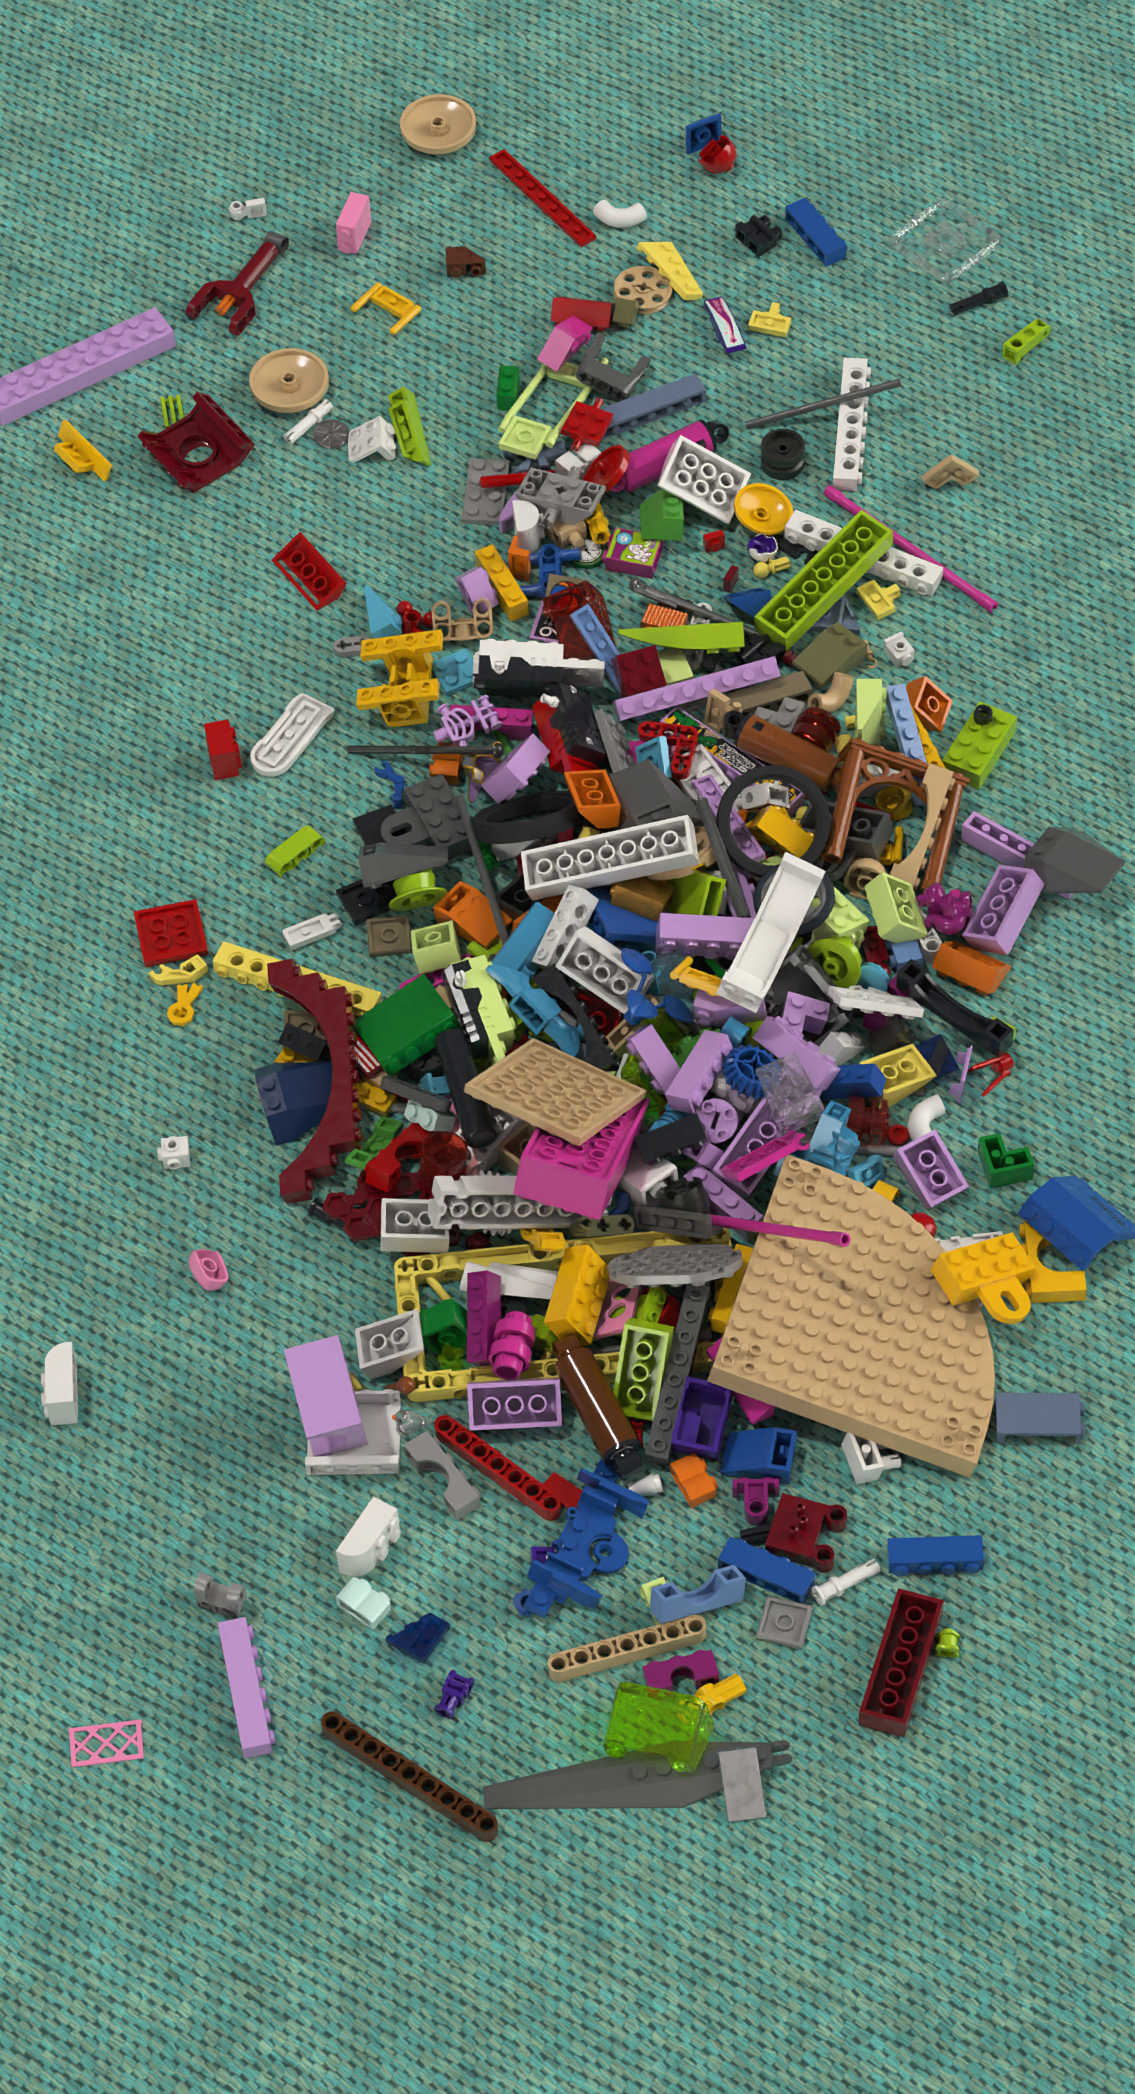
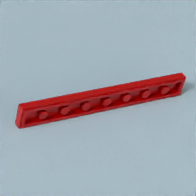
[489,149,596,248]

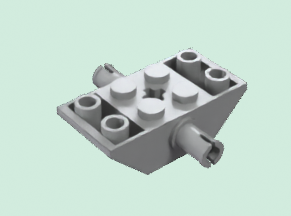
[516,466,606,529]

